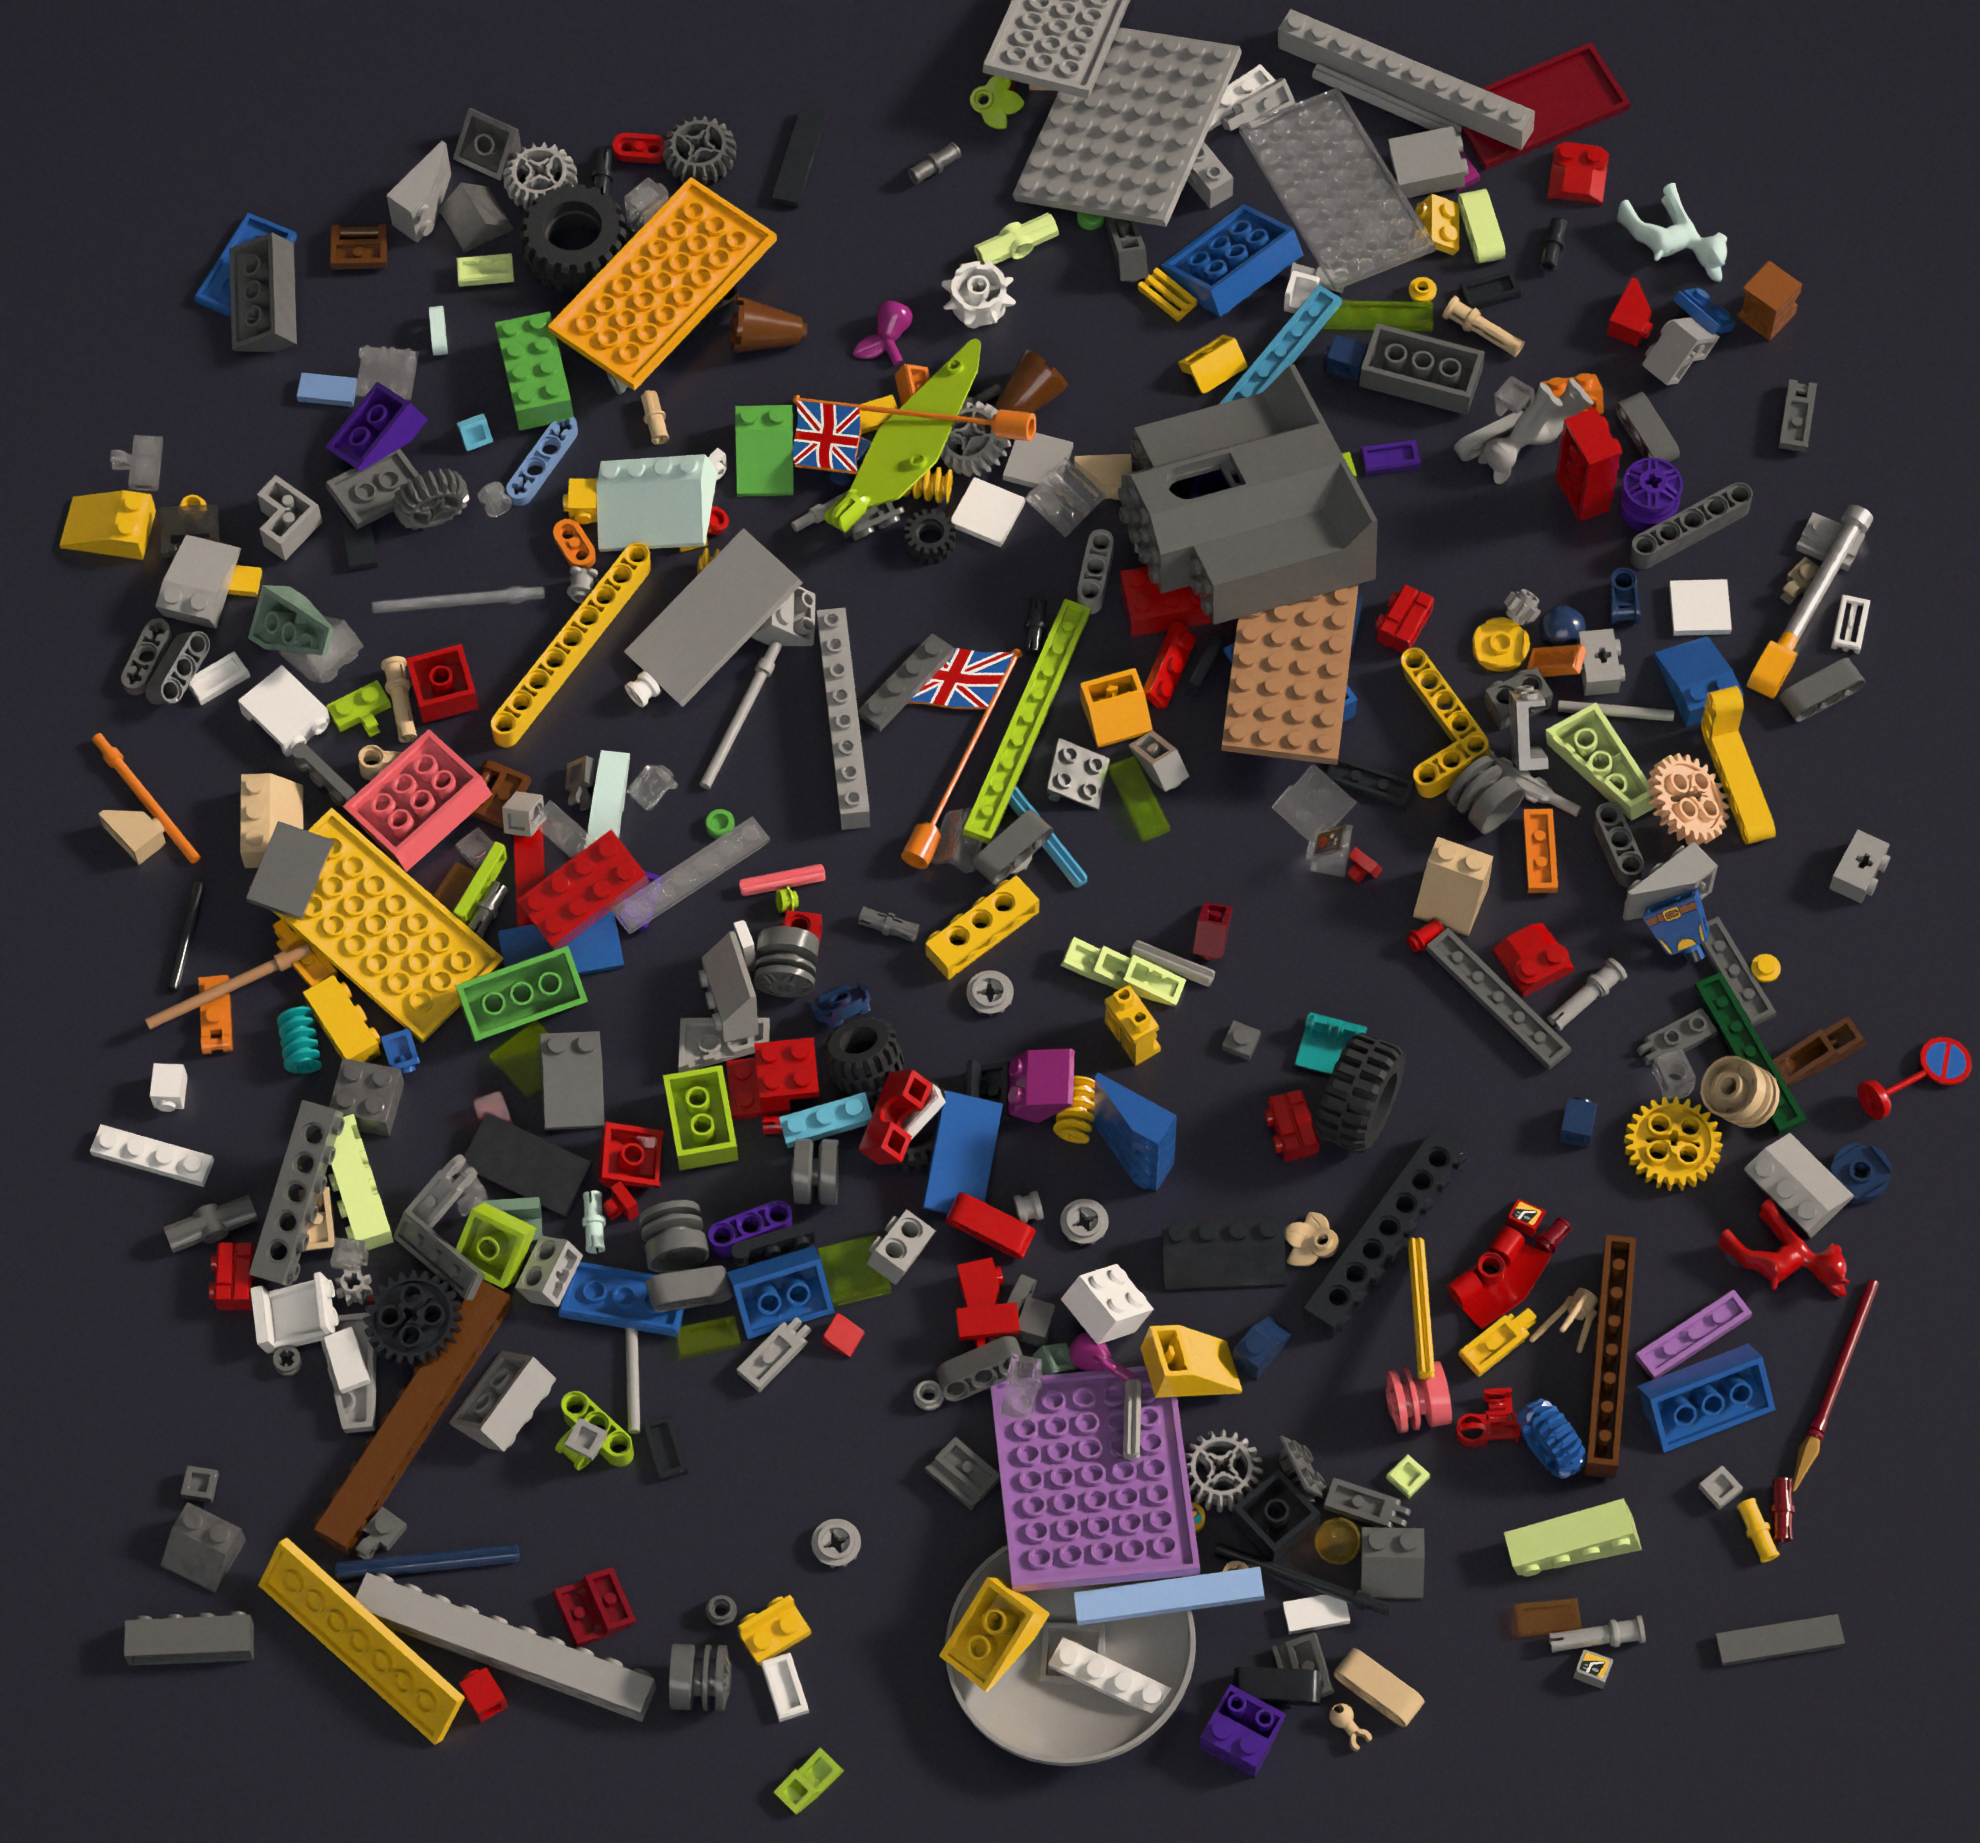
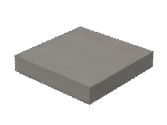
[1003,432,1073,494]

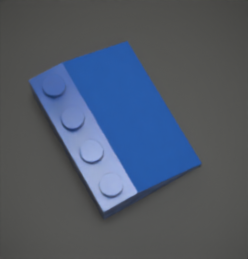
[1161,204,1303,317]
[1094,1073,1177,1192]

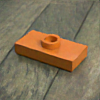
[1527,644,1586,677]

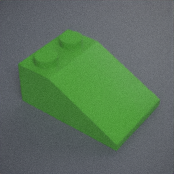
[735,405,794,497]

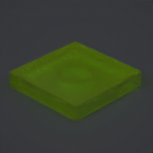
[490,1020,548,1099]

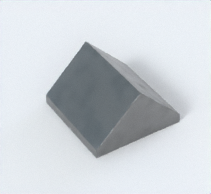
[453,108,521,181]
[439,183,513,253]

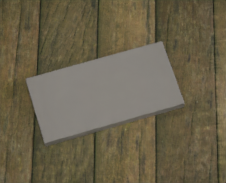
[624,528,802,707]

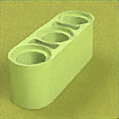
[1458,189,1506,264]

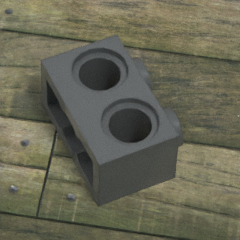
[1484,667,1553,730]

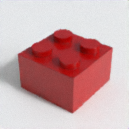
[406,644,479,723]

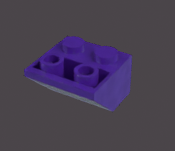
[1199,1684,1286,1778]

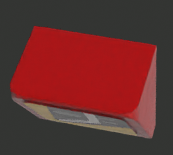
[1506,1199,1546,1237]

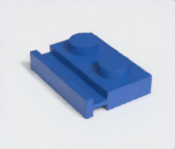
[1673,288,1736,335]

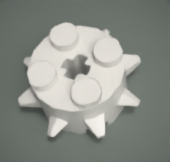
[941,261,1016,329]

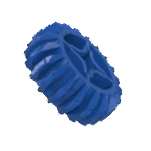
[1517,1398,1586,1479]

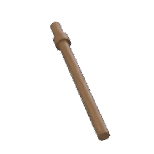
[145,943,312,1030]

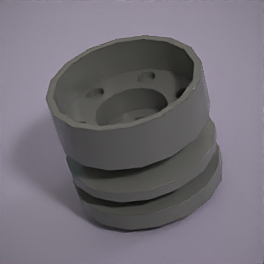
[1446,756,1525,834]
[753,926,819,997]
[638,1200,709,1274]
[669,1643,731,1711]

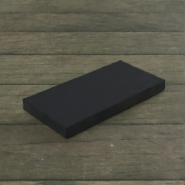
[462,1112,593,1217]

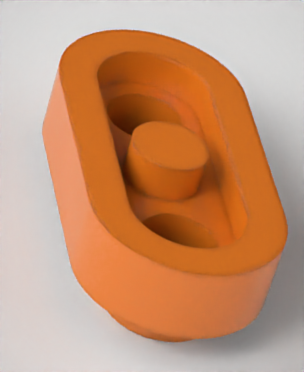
[553,519,596,569]

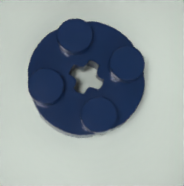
[811,983,871,1027]
[1829,1143,1891,1204]

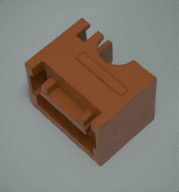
[1737,261,1802,341]

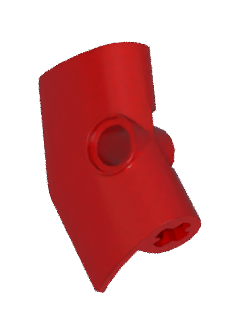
[1446,1226,1552,1329]

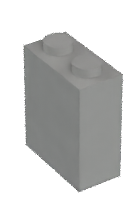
[1388,126,1469,200]

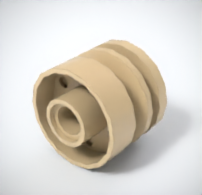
[1700,1056,1780,1128]

